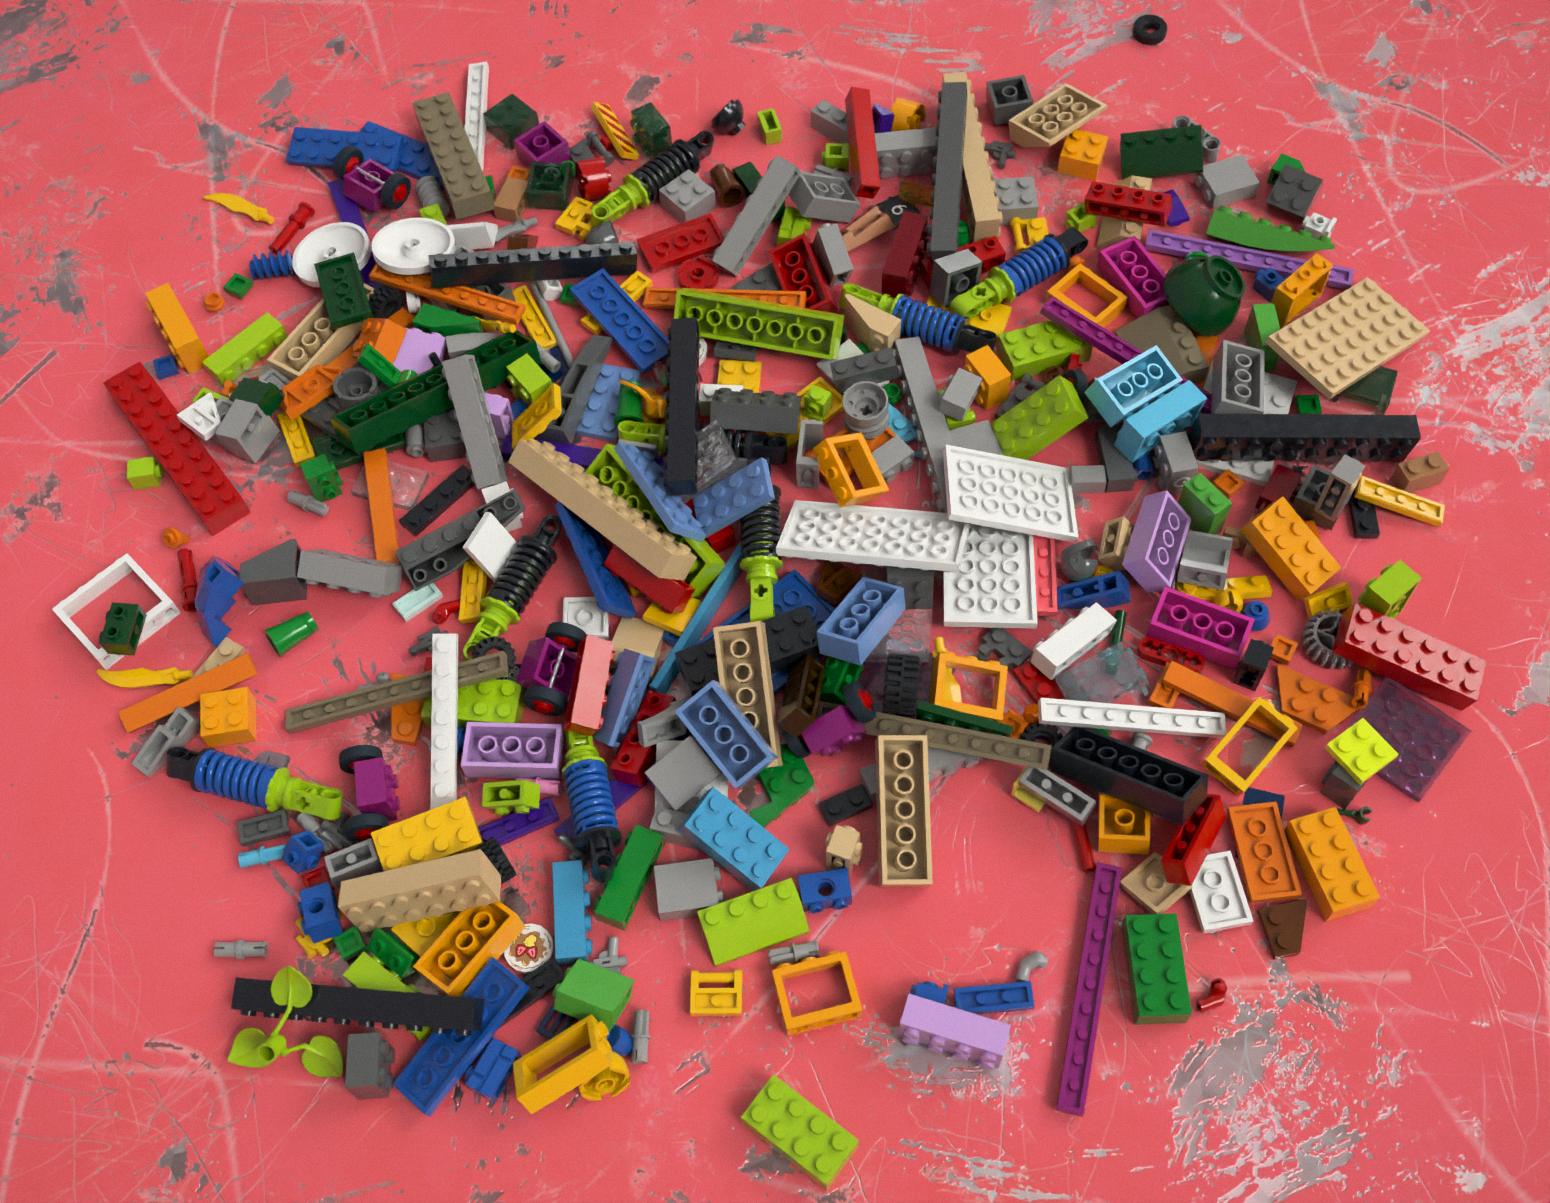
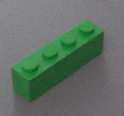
[594,825,665,931]

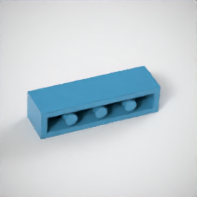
[553,860,593,966]

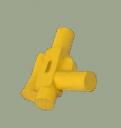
[295,917,335,959]

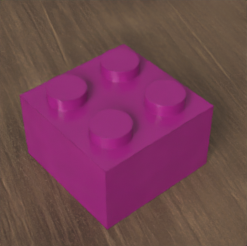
[513,121,571,178]

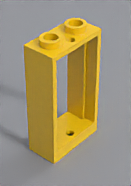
[1200,696,1298,796]
[513,1014,612,1114]

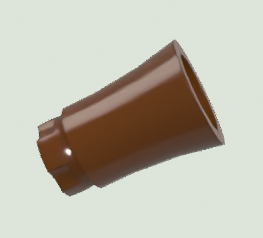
[710,163,745,207]

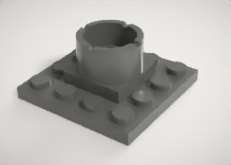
[301,362,389,457]

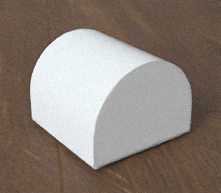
[537,279,563,301]

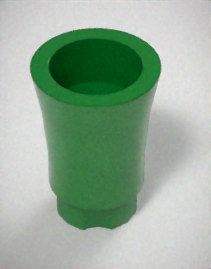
[614,380,644,427]
[264,612,318,657]

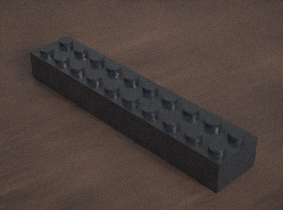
[1187,414,1421,462]

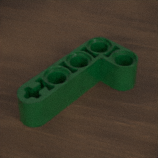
[732,162,785,223]

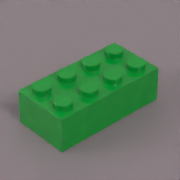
[1121,913,1192,1025]

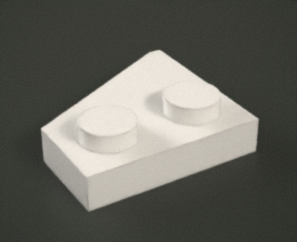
[177,392,221,441]

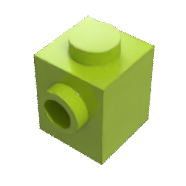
[127,457,164,490]

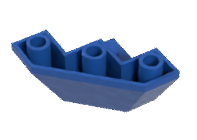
[195,555,244,647]

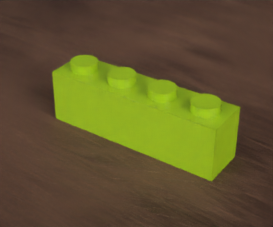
[202,312,288,387]
[343,951,431,1043]

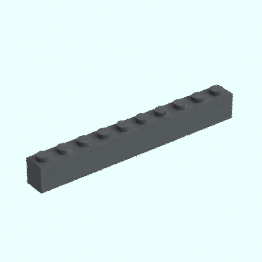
[927,82,968,263]

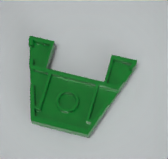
[749,744,815,828]

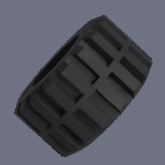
[883,654,921,716]

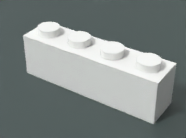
[1030,602,1117,680]

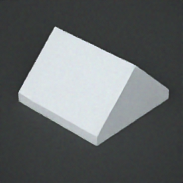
[446,222,498,250]

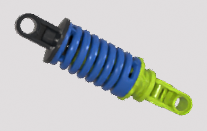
[950,227,1089,320]
[839,283,997,355]
[562,730,622,883]
[166,747,343,820]

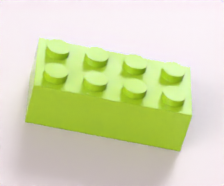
[996,320,1093,382]
[990,375,1089,460]
[421,679,526,728]
[741,1074,859,1191]

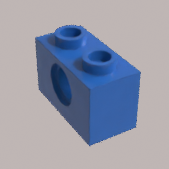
[798,868,852,914]
[297,881,343,943]

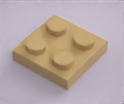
[1120,852,1193,914]

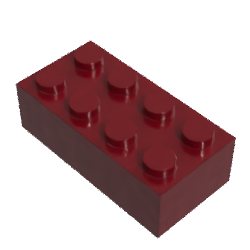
[881,211,929,298]

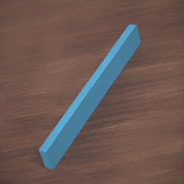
[650,542,743,694]

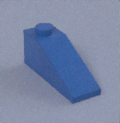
[1057,571,1131,609]

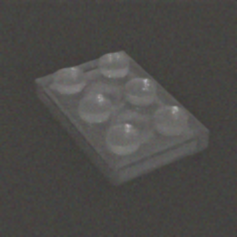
[351,461,429,511]

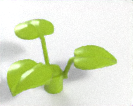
[227,966,344,1078]

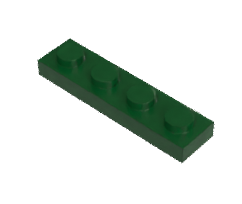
[916,700,1013,737]

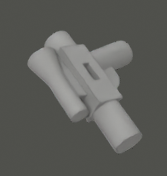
[589,937,628,975]

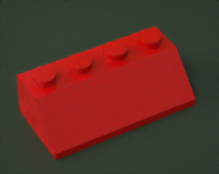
[768,233,838,313]

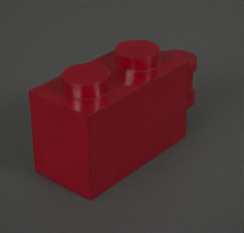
[1255,464,1303,515]

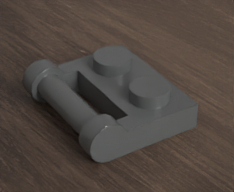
[569,131,615,168]

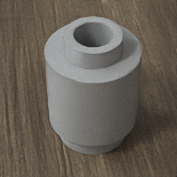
[405,424,427,457]

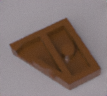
[817,560,862,605]
[1257,899,1307,960]

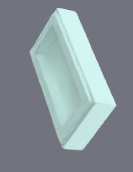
[392,583,443,622]

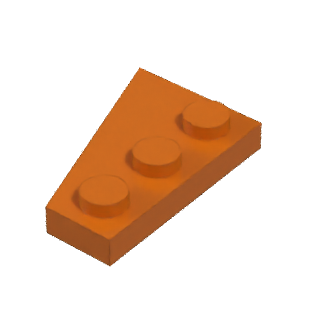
[391,673,425,746]

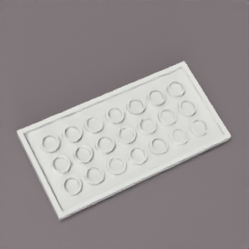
[776,500,971,573]

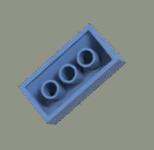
[593,648,656,748]

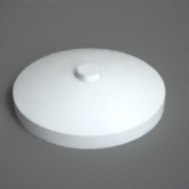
[372,218,455,275]
[292,222,372,287]

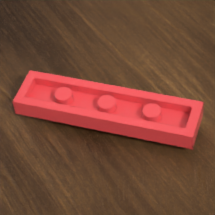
[1033,535,1058,616]

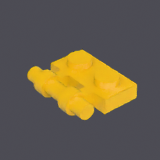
[555,196,603,241]

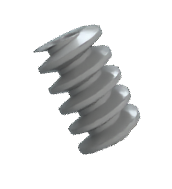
[415,176,450,218]

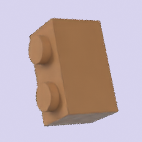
[493,177,533,223]
[1391,452,1449,493]

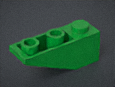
[412,303,483,339]

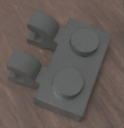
[976,628,1033,670]

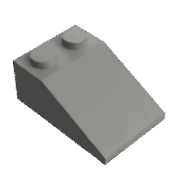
[210,397,280,463]

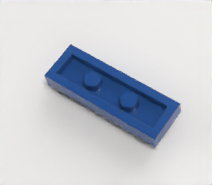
[953,981,1035,1015]

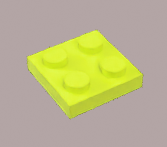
[1325,718,1399,785]

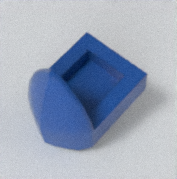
[607,1025,633,1056]

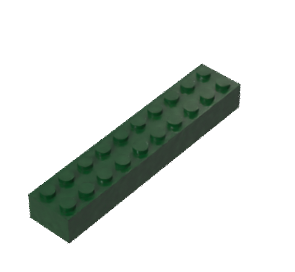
[330,330,542,454]

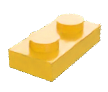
[1303,582,1353,619]

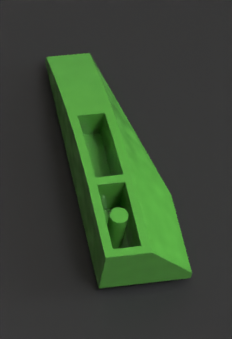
[1206,205,1335,251]

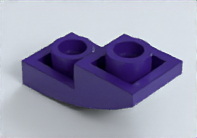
[1162,189,1189,227]

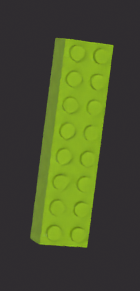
[674,288,844,360]
[585,444,726,598]

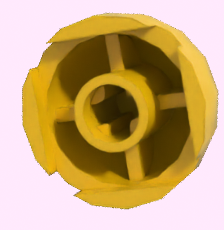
[578,1051,630,1101]

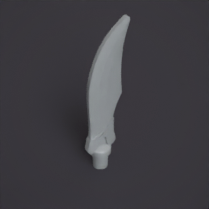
[473,217,538,250]

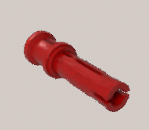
[268,202,315,255]
[177,548,198,612]

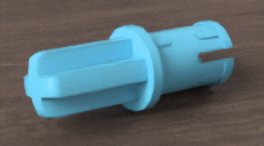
[238,845,285,868]

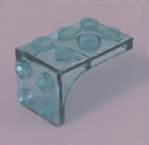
[1054,642,1150,703]

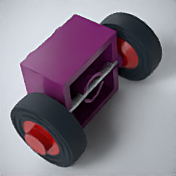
[333,146,411,213]
[516,622,587,716]
[781,681,876,758]
[339,745,400,842]

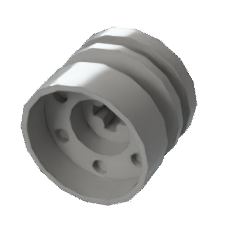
[842,381,889,439]

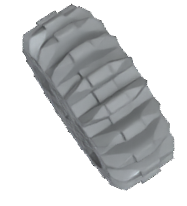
[1301,608,1354,670]

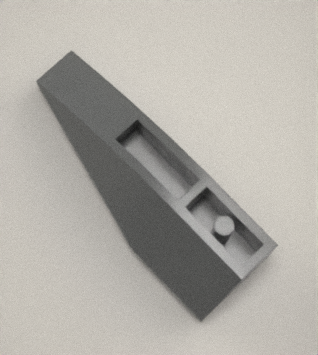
[534,335,613,445]
[395,489,526,591]

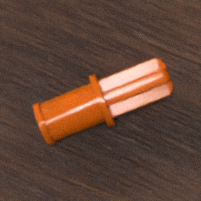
[1351,668,1372,709]

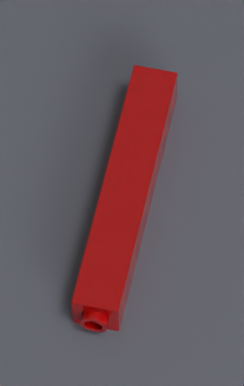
[845,87,881,199]

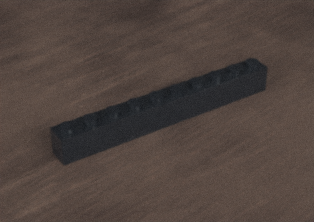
[428,241,637,288]
[663,317,700,496]
[231,978,485,1036]

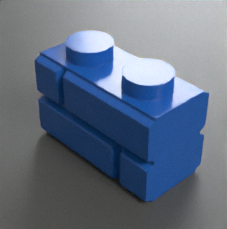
[465,1037,522,1103]

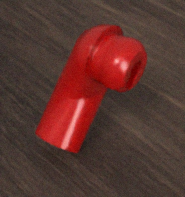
[432,599,460,624]
[1196,978,1227,1013]

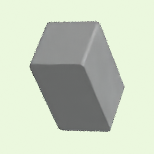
[1070,465,1107,493]

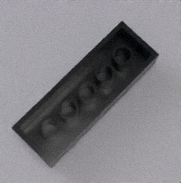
[675,605,824,697]
[1051,727,1209,826]

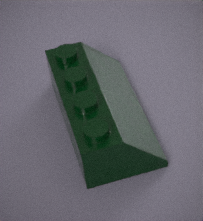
[1120,125,1204,180]

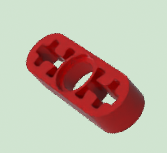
[1137,637,1205,674]

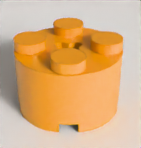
[888,97,926,132]

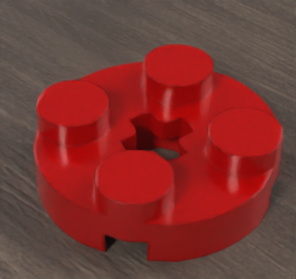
[678,257,719,289]

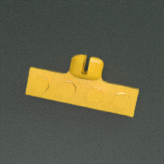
[1175,575,1272,613]

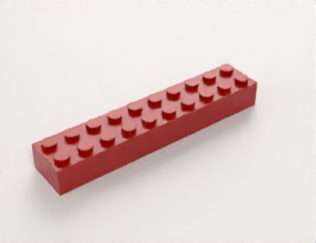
[103,361,251,536]

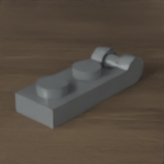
[994,374,1045,419]

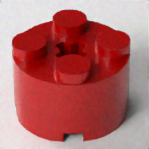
[575,156,612,201]

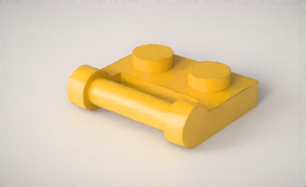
[1009,217,1049,255]
[690,970,743,1016]

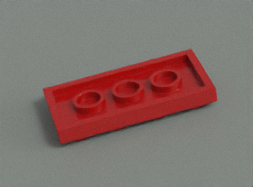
[637,213,724,273]

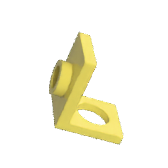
[1011,766,1045,812]

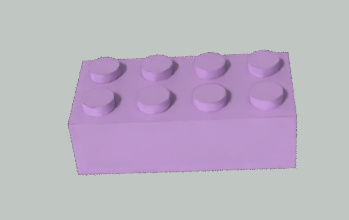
[1122,490,1191,593]
[461,722,565,780]
[898,994,1011,1070]

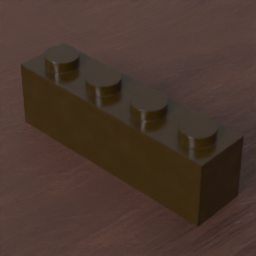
[777,653,825,739]

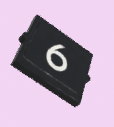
[876,192,922,230]

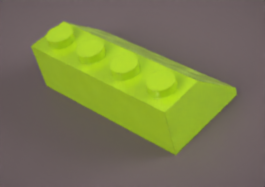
[697,878,810,967]

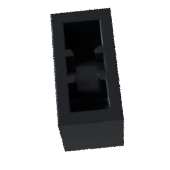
[1233,639,1274,691]

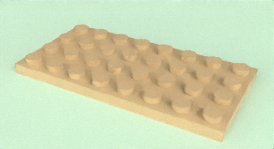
[1265,277,1430,399]

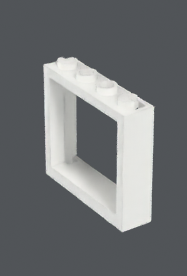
[52,553,181,670]

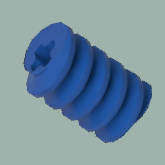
[250,250,296,280]

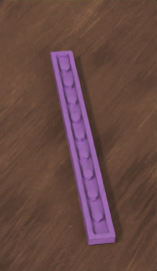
[1145,229,1354,290]

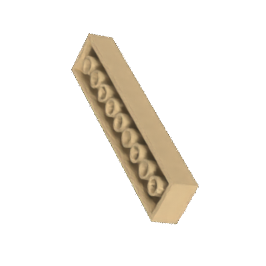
[941,72,1003,243]
[508,438,697,580]

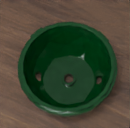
[1163,255,1246,337]

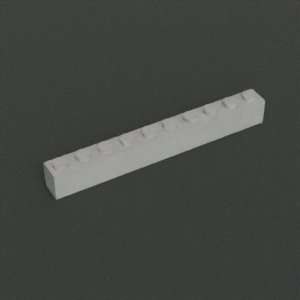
[893,337,954,513]

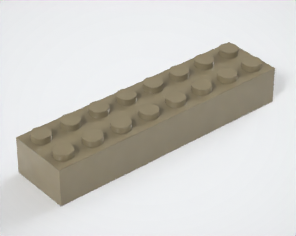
[412,92,495,220]

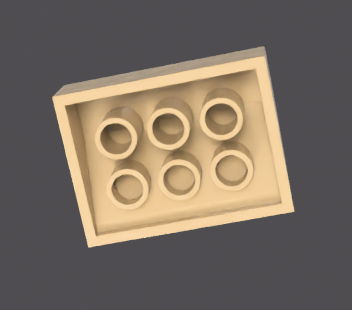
[1009,83,1107,147]

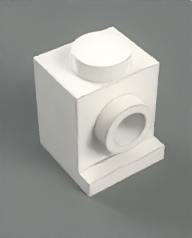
[1301,212,1337,238]

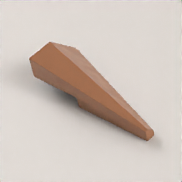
[840,205,895,252]

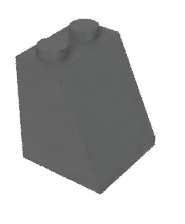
[237,539,307,605]

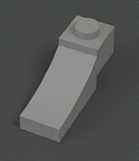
[637,697,691,748]

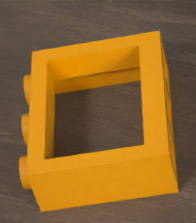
[1271,253,1333,329]
[1045,263,1128,328]
[812,432,889,508]
[928,651,1008,722]
[772,950,863,1036]

